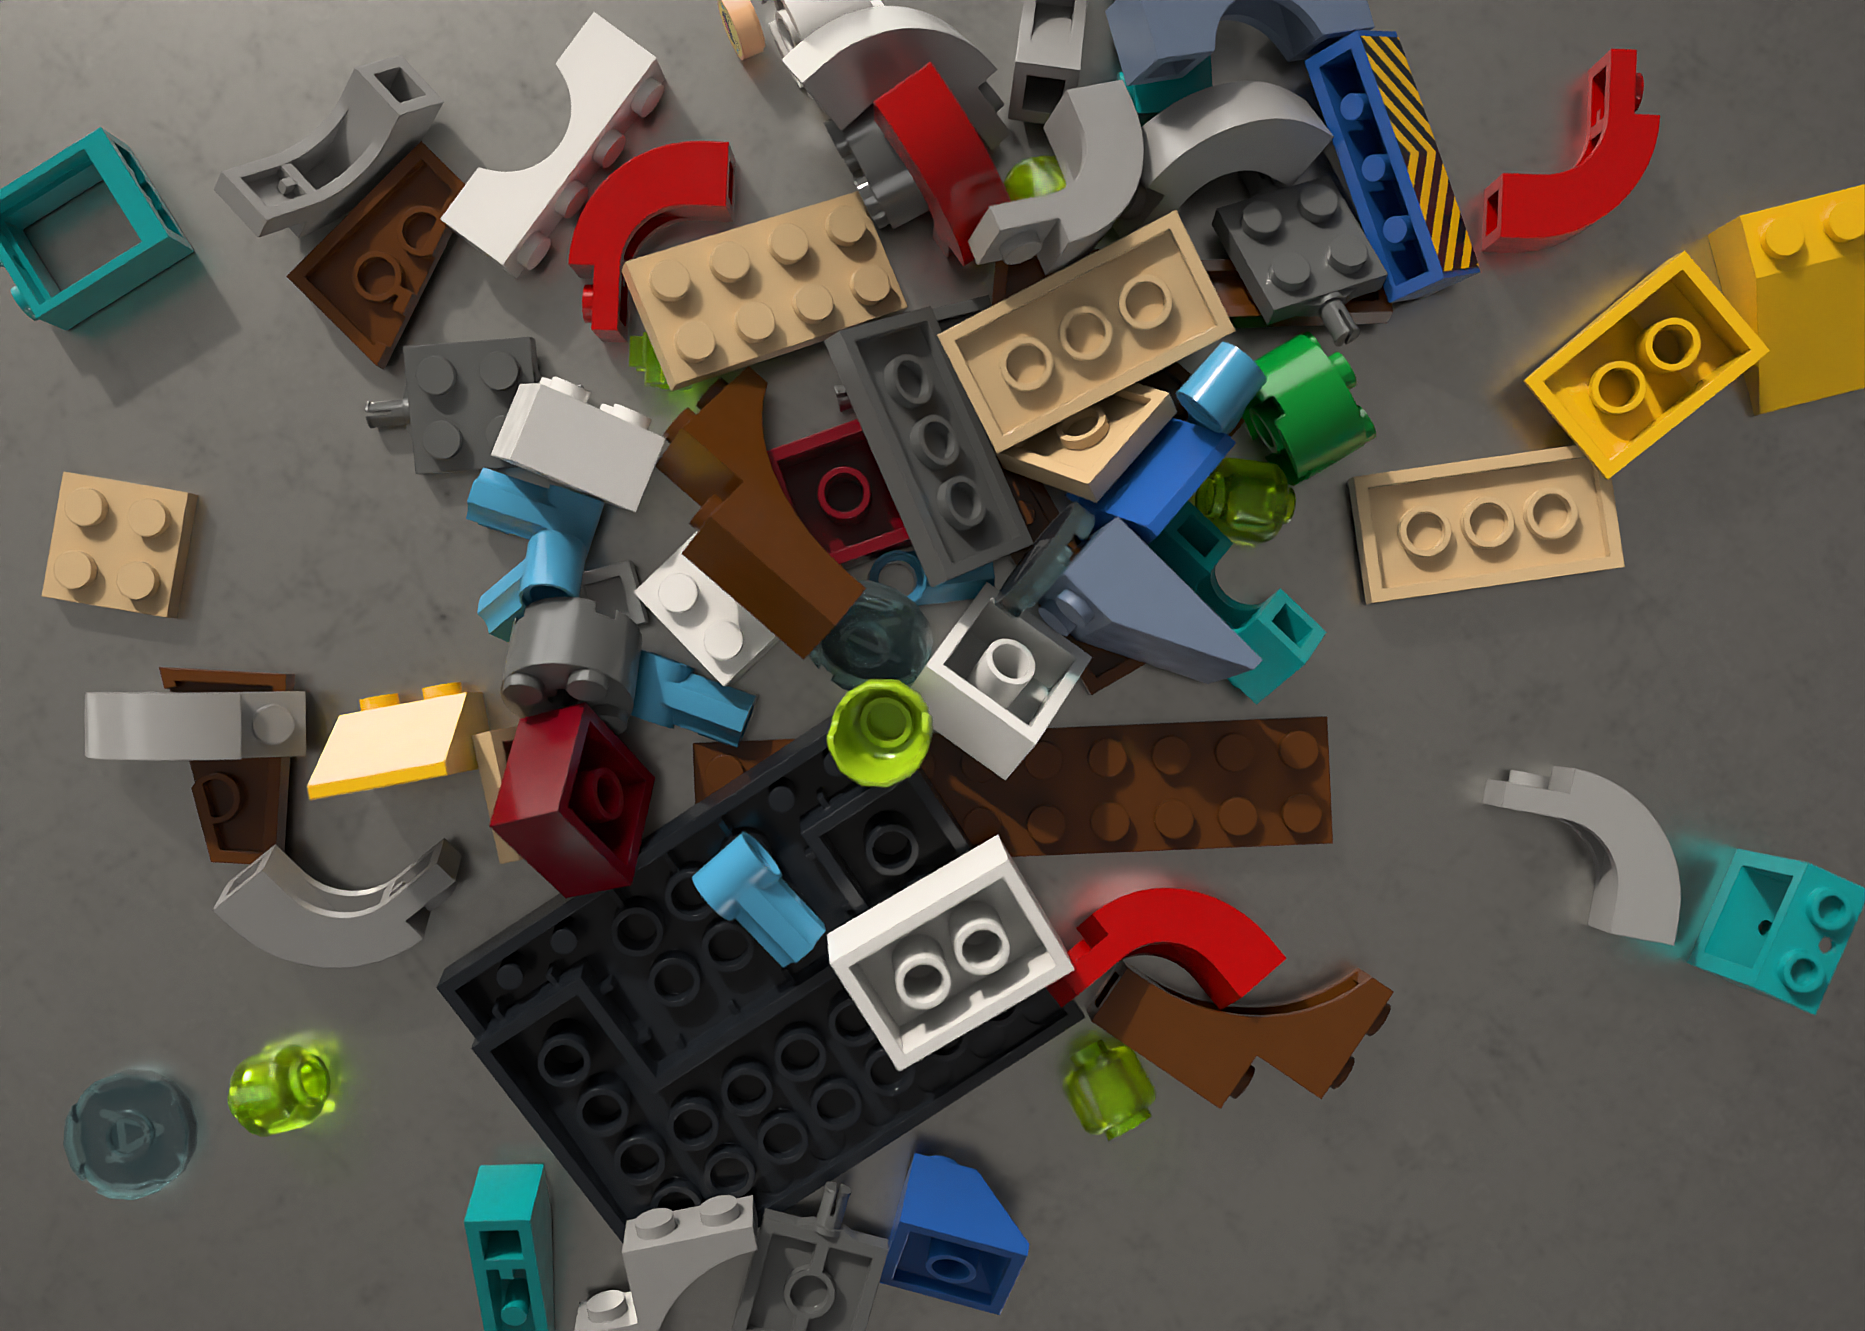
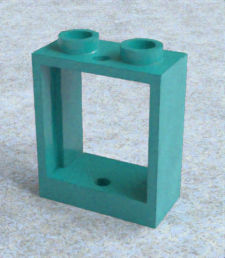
[0,127,194,331]
[1687,848,1865,1015]

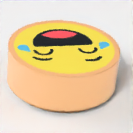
[717,0,765,60]

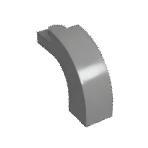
[1008,0,1088,124]
[782,6,1011,150]
[213,55,444,238]
[968,80,1144,275]
[1112,81,1334,239]
[84,691,306,761]
[1483,766,1681,946]
[213,838,462,968]

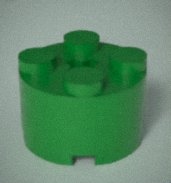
[1242,331,1377,487]

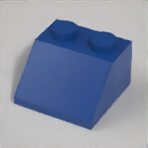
[1063,418,1237,545]

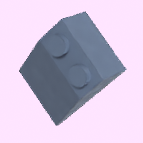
[1031,517,1262,684]

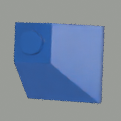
[879,1153,1030,1315]

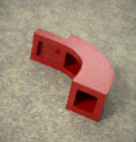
[1482,49,1660,253]
[874,62,1011,267]
[568,141,736,343]
[1045,888,1287,1010]

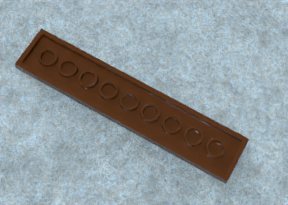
[693,716,1333,857]

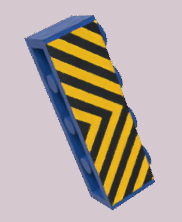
[1304,30,1481,303]

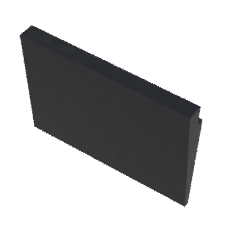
[436,714,1085,1243]

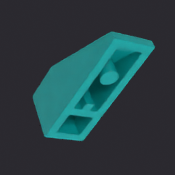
[464,1164,555,1331]

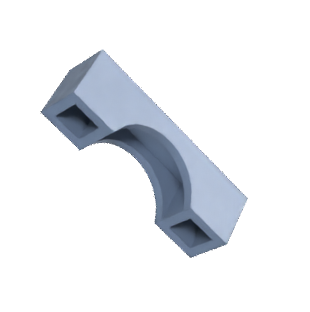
[1105,0,1375,86]

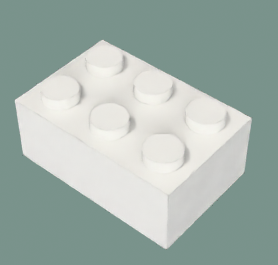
[827,835,1075,1072]

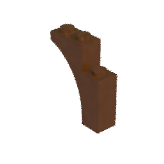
[655,366,866,660]
[1086,960,1394,1109]

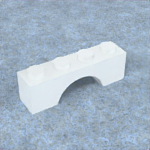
[441,12,665,279]

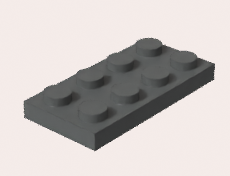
[824,306,1034,588]

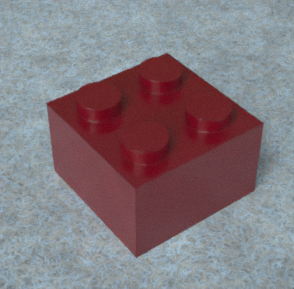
[767,419,913,570]
[489,702,655,898]

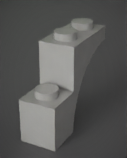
[574,1195,758,1331]

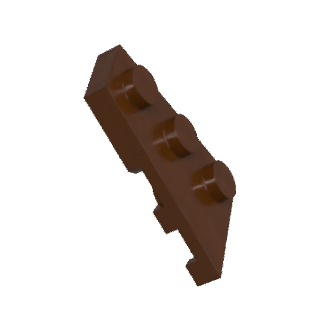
[286,141,465,370]
[159,667,295,864]

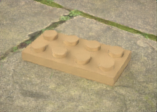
[621,191,908,391]
[937,210,1235,454]
[1348,445,1625,604]

